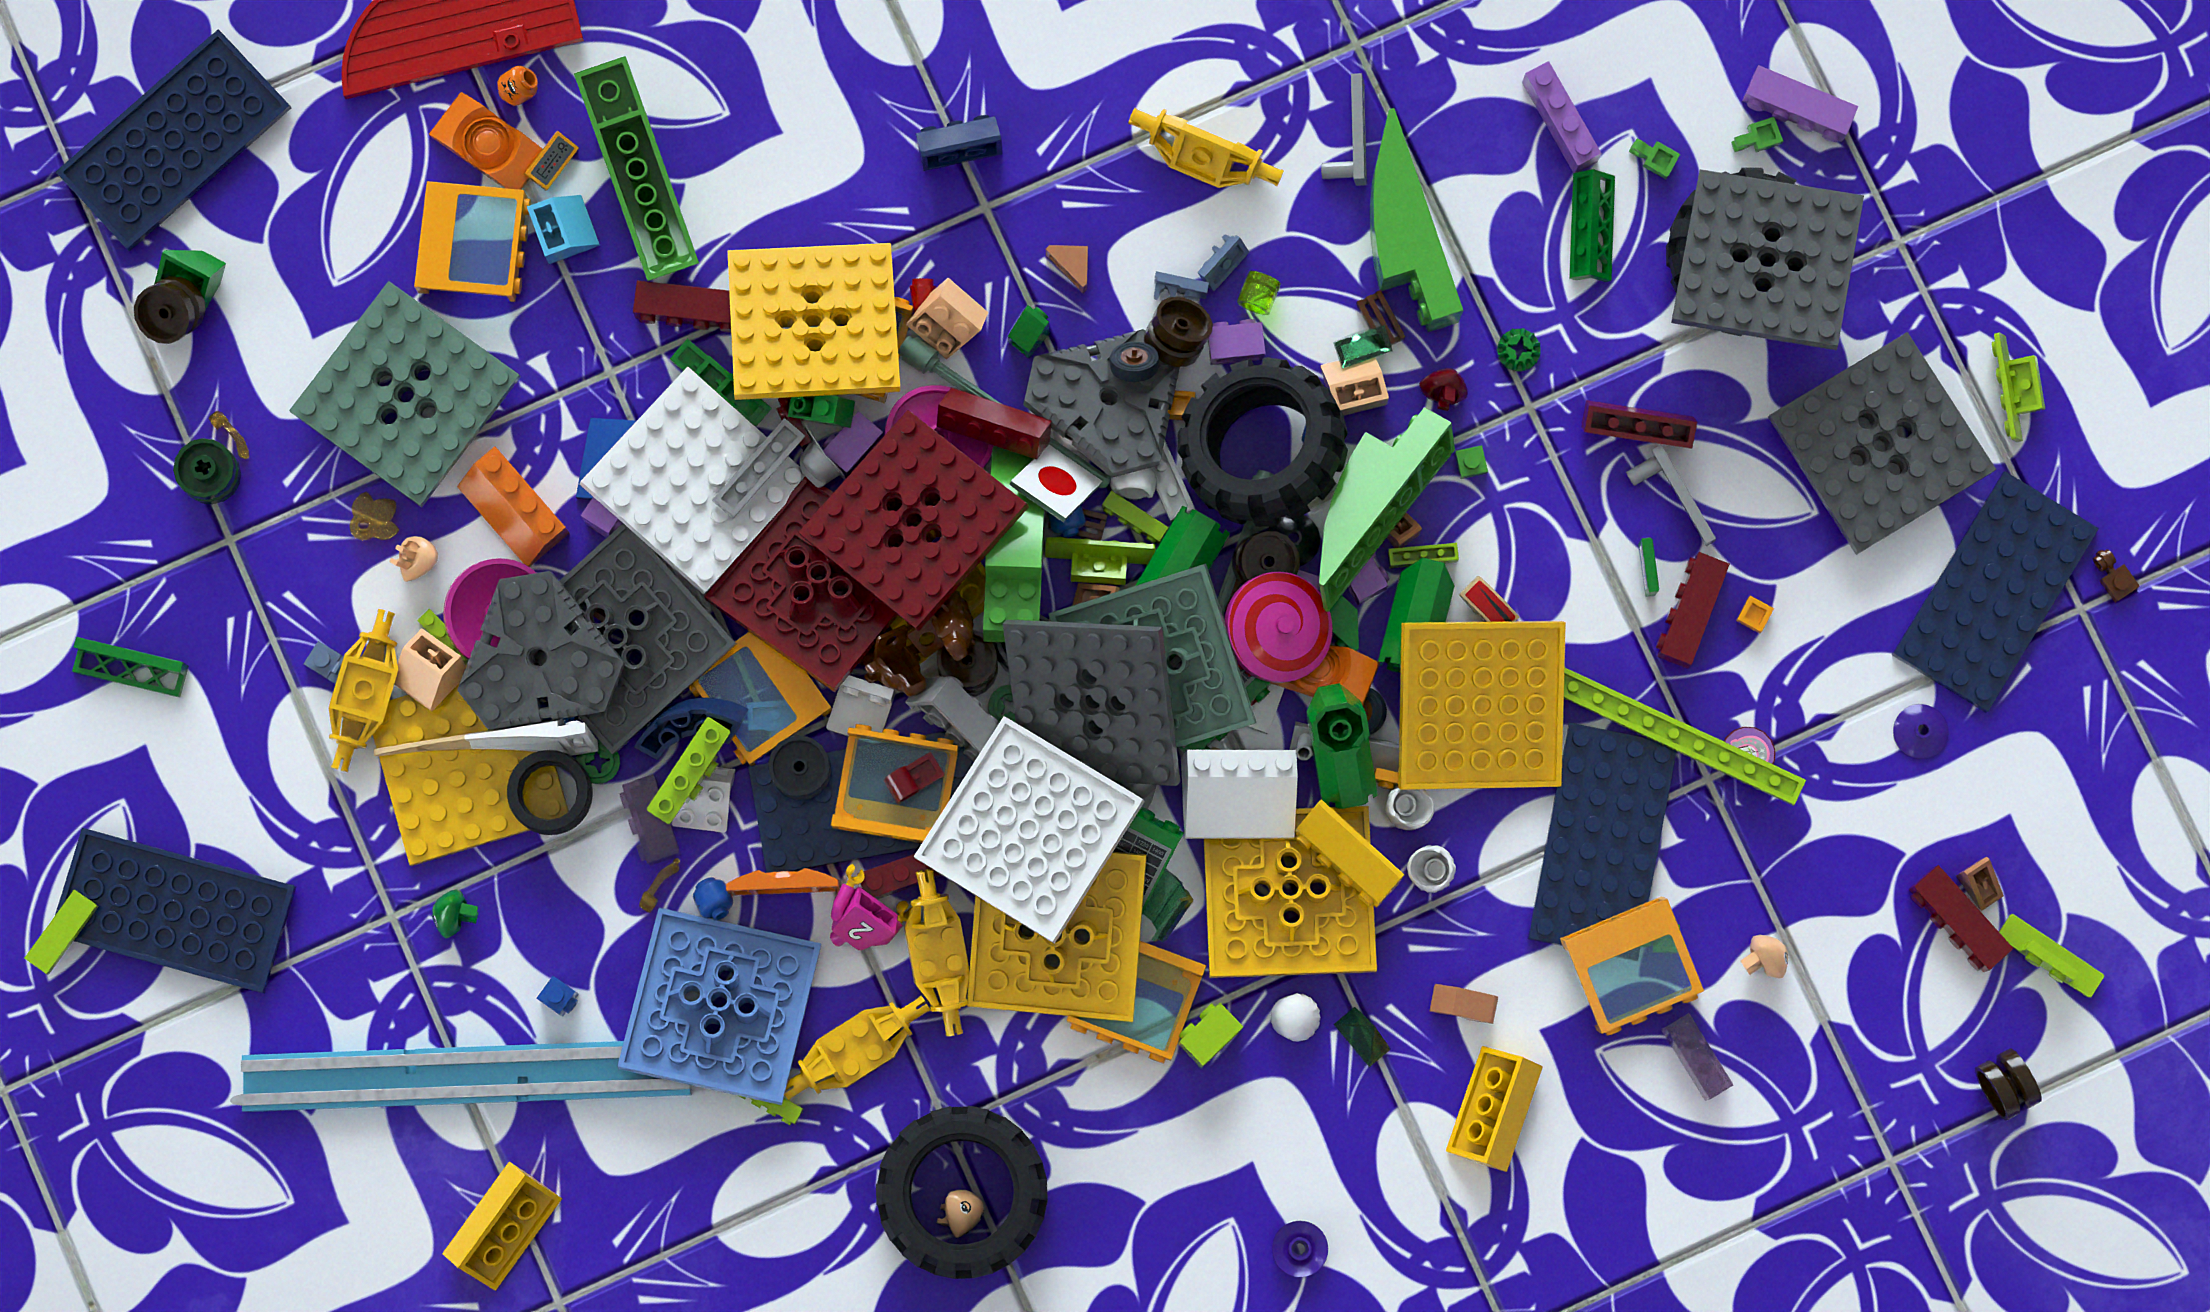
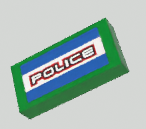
[1638,538,1659,597]

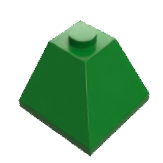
[154,250,226,310]

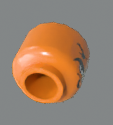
[497,66,538,106]

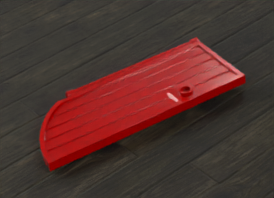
[341,0,584,99]

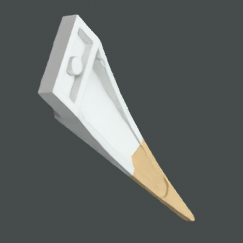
[374,719,598,756]

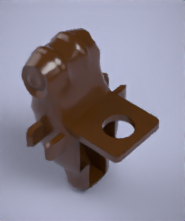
[907,590,975,661]
[859,625,927,697]

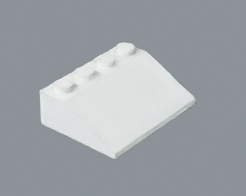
[1181,750,1298,839]

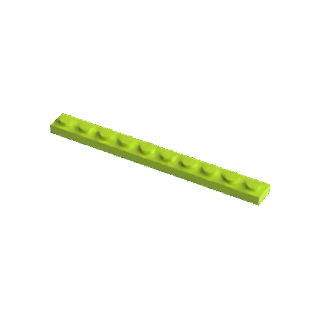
[1564,667,1806,806]

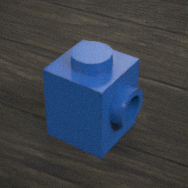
[536,976,579,1016]

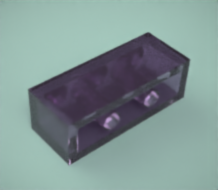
[619,774,681,866]
[1661,1013,1733,1101]

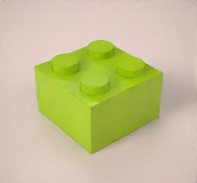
[1178,1003,1243,1069]

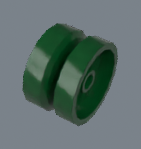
[173,438,241,505]

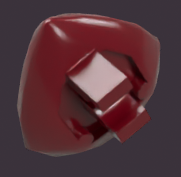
[1419,368,1468,411]

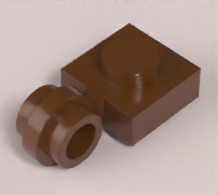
[2093,549,2140,603]

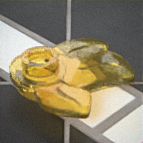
[350,492,399,540]

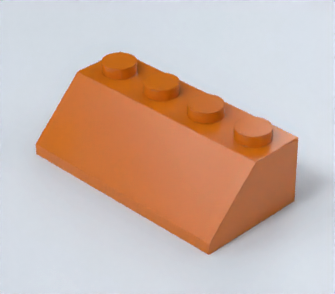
[457,446,569,567]

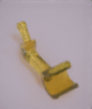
[209,411,249,459]
[639,858,680,913]

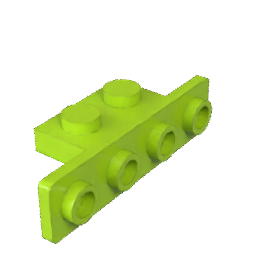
[1992,332,2045,442]
[1045,537,1155,585]
[647,717,730,824]
[1999,914,2104,998]

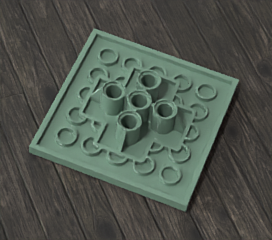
[289,281,521,507]
[1048,564,1257,748]

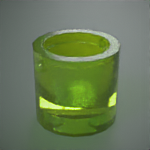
[1237,271,1281,315]

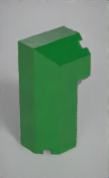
[1135,506,1230,586]
[1377,558,1455,674]
[1306,683,1378,809]

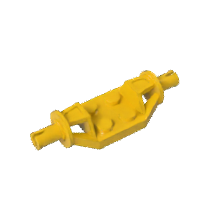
[1128,108,1284,188]
[328,609,398,772]
[904,869,970,1036]
[785,995,930,1100]

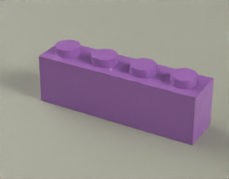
[1522,61,1602,173]
[1742,65,1858,142]

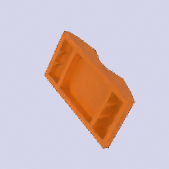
[429,92,542,190]
[1270,645,1379,705]
[726,868,841,896]

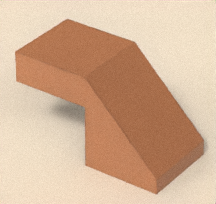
[1429,984,1498,1024]

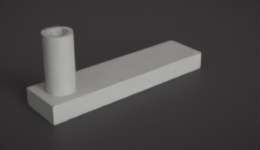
[1321,73,1367,186]
[712,418,805,518]
[1626,444,1716,546]
[1290,722,1399,772]

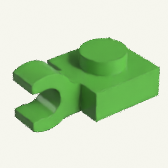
[1731,117,1783,152]
[1629,139,1680,179]

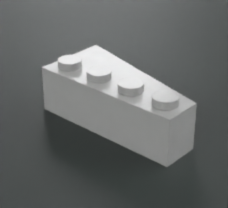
[905,676,999,762]

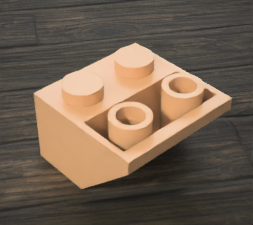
[906,278,988,360]
[1320,352,1389,415]
[394,628,466,711]

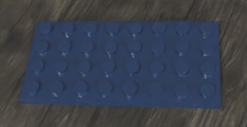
[56,29,291,251]
[1892,471,2099,713]
[1528,723,1677,961]
[748,731,973,873]
[55,828,296,994]

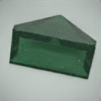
[1333,325,1393,368]
[1333,1007,1390,1067]

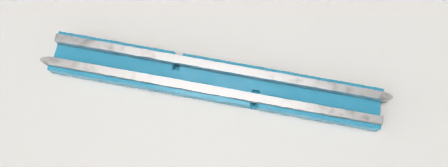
[230,1041,692,1112]

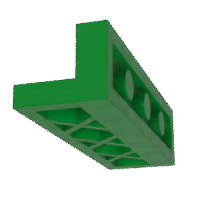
[1569,169,1615,282]
[72,637,189,698]

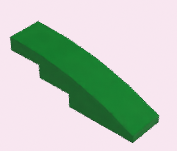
[669,338,772,427]

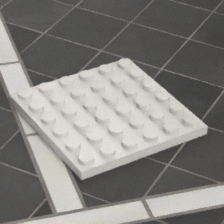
[579,367,805,595]
[914,716,1145,944]

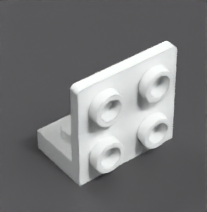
[826,675,895,744]
[672,767,735,833]

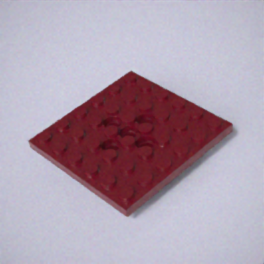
[798,410,1029,632]
[704,477,903,692]

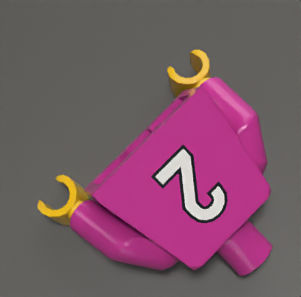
[830,864,912,951]

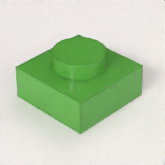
[1455,445,1488,479]

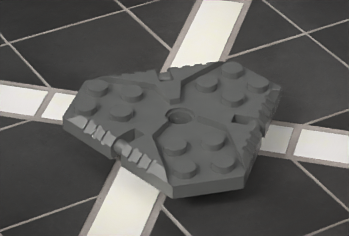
[1023,329,1180,478]
[457,571,625,730]

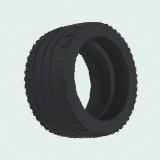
[507,750,593,835]

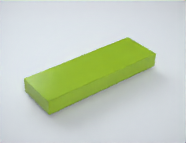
[24,890,99,975]

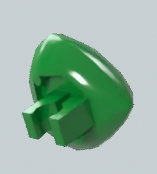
[432,889,479,938]

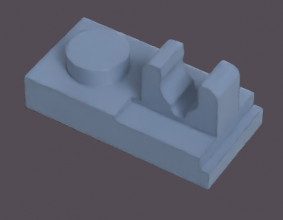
[1197,234,1249,291]
[1154,271,1209,301]
[304,641,344,684]

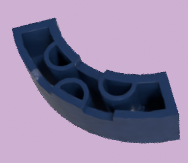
[634,698,749,760]

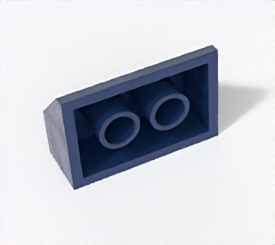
[916,115,1002,171]

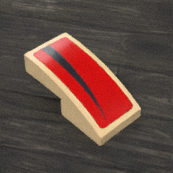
[1459,576,1519,622]

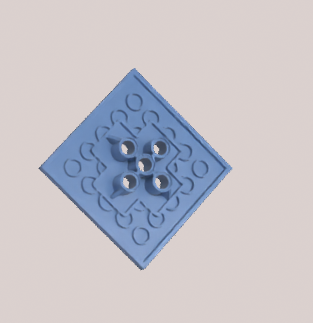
[617,908,821,1105]

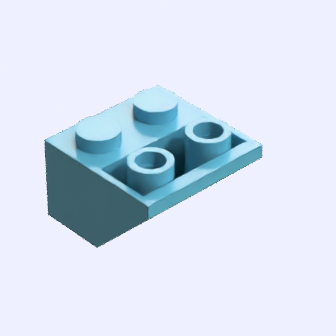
[527,195,600,264]

